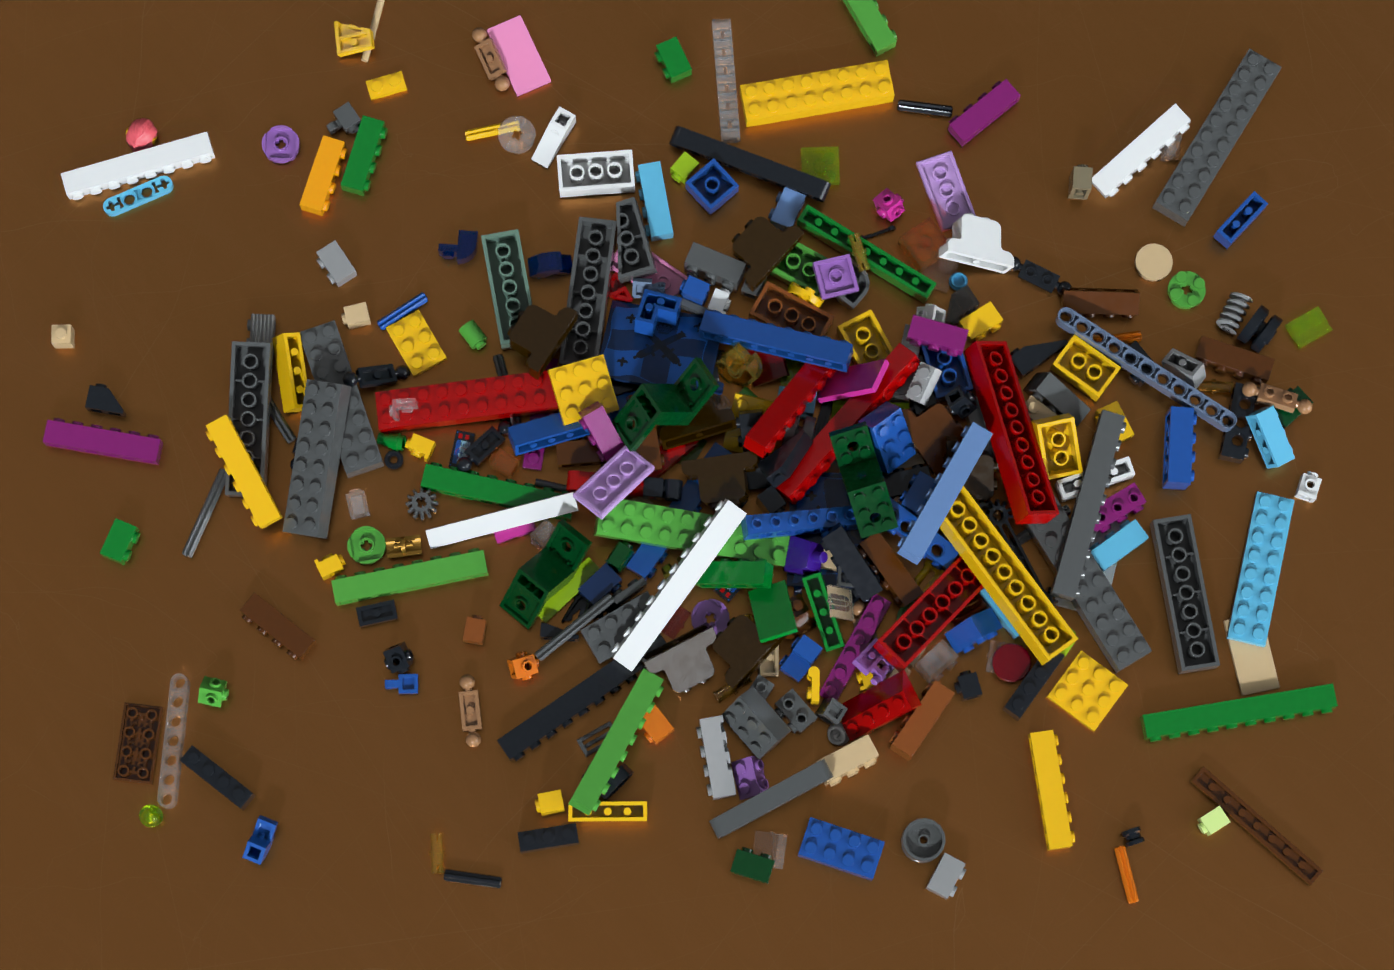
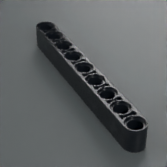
[669,126,831,202]

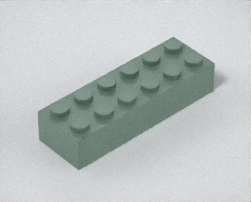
[481,229,532,350]

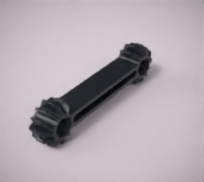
[982,499,1058,608]

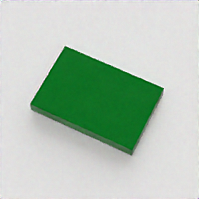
[748,580,798,643]

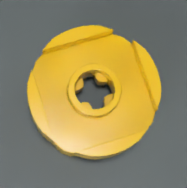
[787,282,824,309]

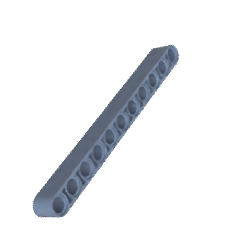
[1056,307,1237,432]

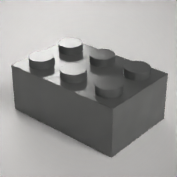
[684,242,746,293]
[722,686,791,759]

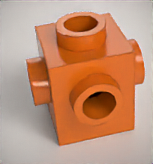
[507,651,539,680]

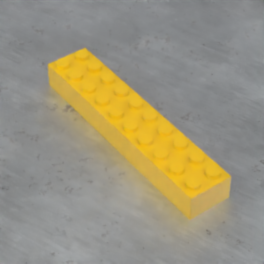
[940,486,1078,666]

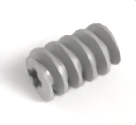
[1216,292,1253,335]

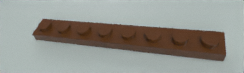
[1190,766,1323,886]

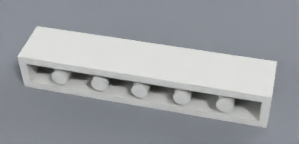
[1092,103,1191,199]

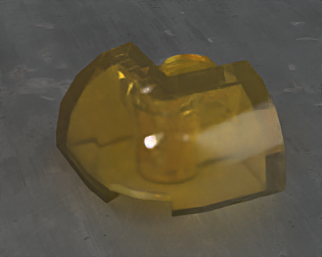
[715,342,762,388]

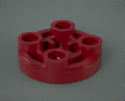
[992,643,1031,683]

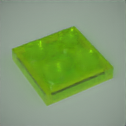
[801,147,840,185]

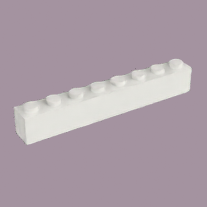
[61,132,215,200]

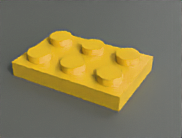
[386,310,447,377]

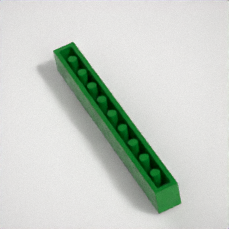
[1140,683,1338,742]

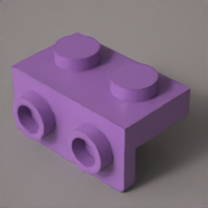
[731,756,769,800]

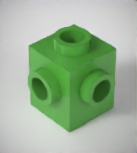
[198,676,229,708]

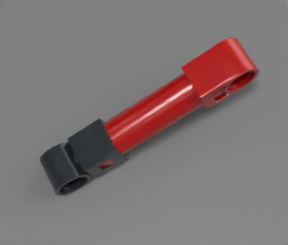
[566,470,683,502]

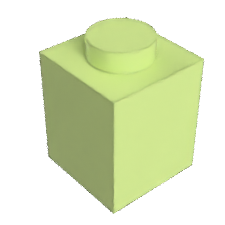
[1197,806,1230,836]

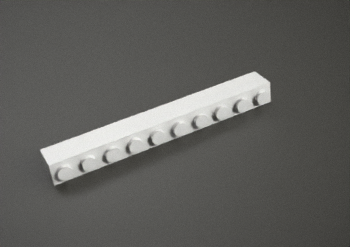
[611,499,747,672]

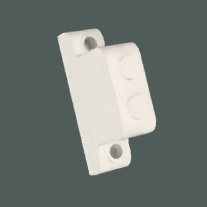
[939,213,1014,274]

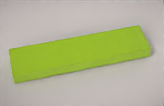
[539,557,600,623]

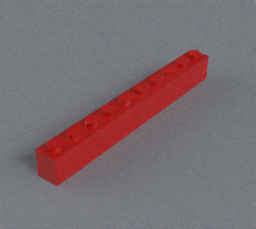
[775,343,920,505]

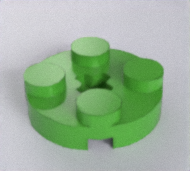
[1167,271,1206,309]
[347,526,386,565]

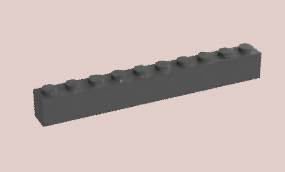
[1050,410,1126,601]

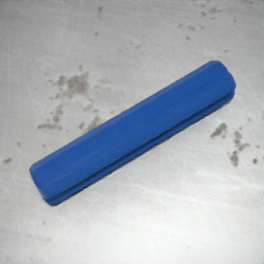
[377,292,428,330]

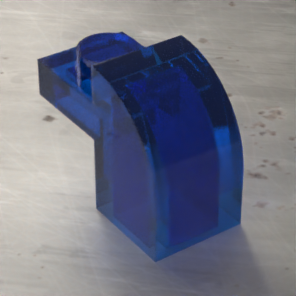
[438,230,479,264]
[528,251,572,278]

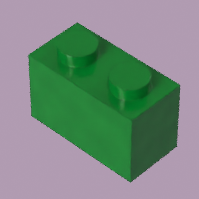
[654,36,692,84]
[100,518,140,565]

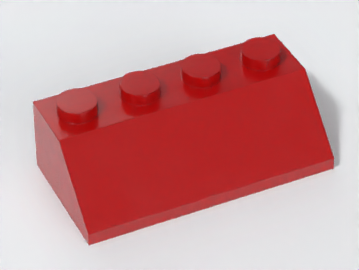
[842,670,922,741]

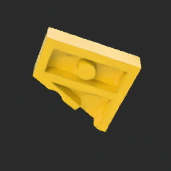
[334,21,375,57]

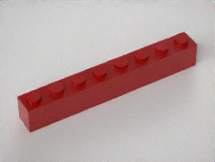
[743,363,836,458]

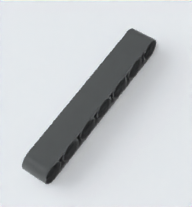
[709,759,834,839]

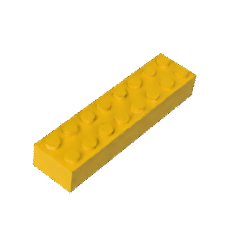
[739,60,895,128]

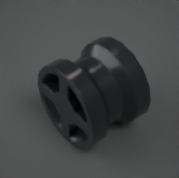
[1121,826,1145,847]

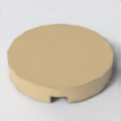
[1135,243,1173,281]

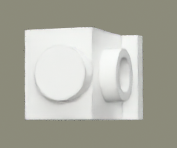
[707,288,732,314]
[1294,471,1322,503]

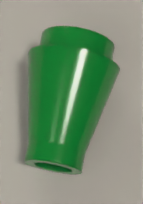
[377,433,406,452]

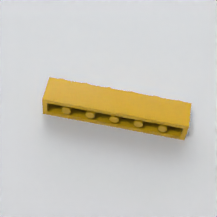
[205,415,283,529]
[1028,730,1075,851]

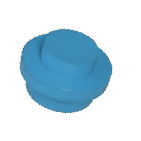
[949,272,968,291]

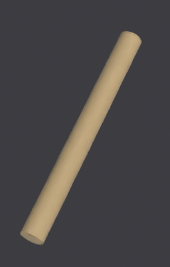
[361,0,385,62]

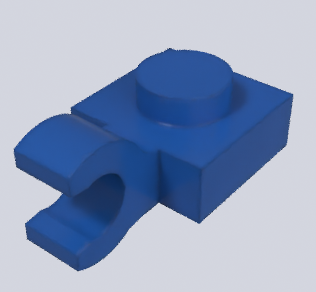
[385,674,418,694]

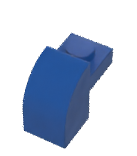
[242,815,278,865]

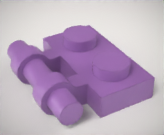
[852,638,895,685]

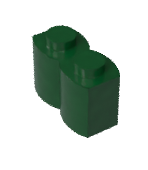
[605,541,634,575]

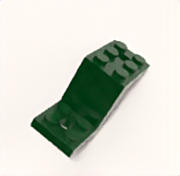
[612,357,719,451]
[829,421,898,539]
[499,519,592,630]

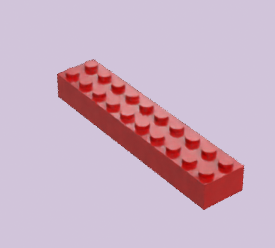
[964,341,1059,524]
[375,370,559,433]

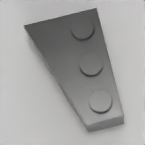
[1023,372,1091,427]

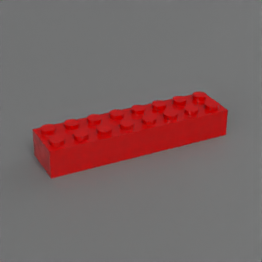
[872,556,984,672]

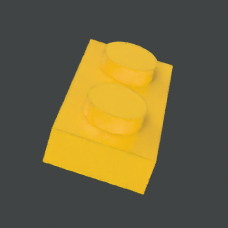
[365,71,407,101]

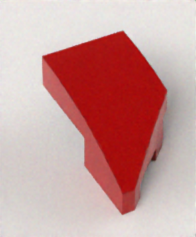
[609,272,633,302]

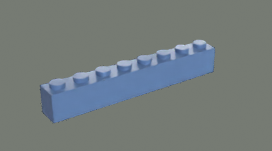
[897,422,993,565]

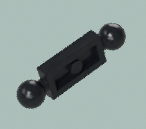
[1010,256,1072,295]
[343,364,410,388]
[457,420,512,472]

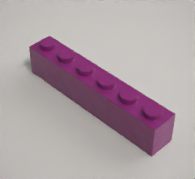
[43,418,163,465]

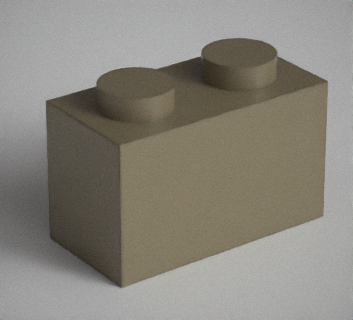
[1068,164,1093,200]

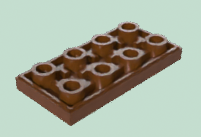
[113,702,164,785]

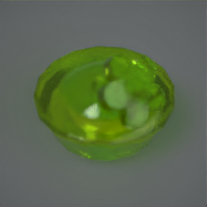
[139,805,163,827]

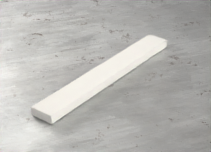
[425,491,579,549]

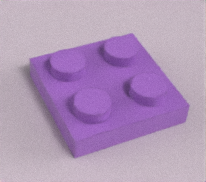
[812,254,859,300]

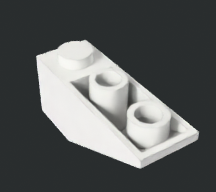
[531,106,576,169]

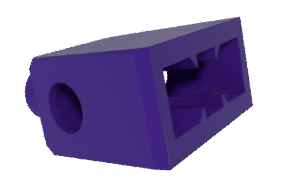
[784,536,828,575]

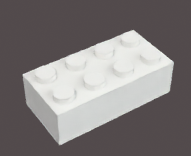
[557,150,635,198]

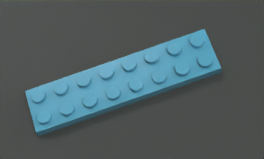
[1226,491,1295,647]

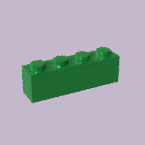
[341,115,388,196]
[695,558,774,588]
[802,571,846,652]

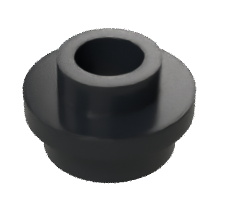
[384,450,404,469]

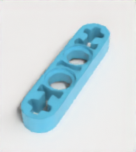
[103,175,174,217]

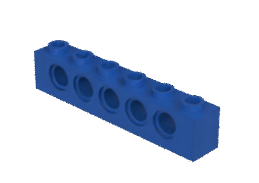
[870,497,959,571]
[741,506,858,540]

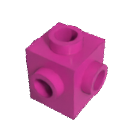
[873,188,905,222]

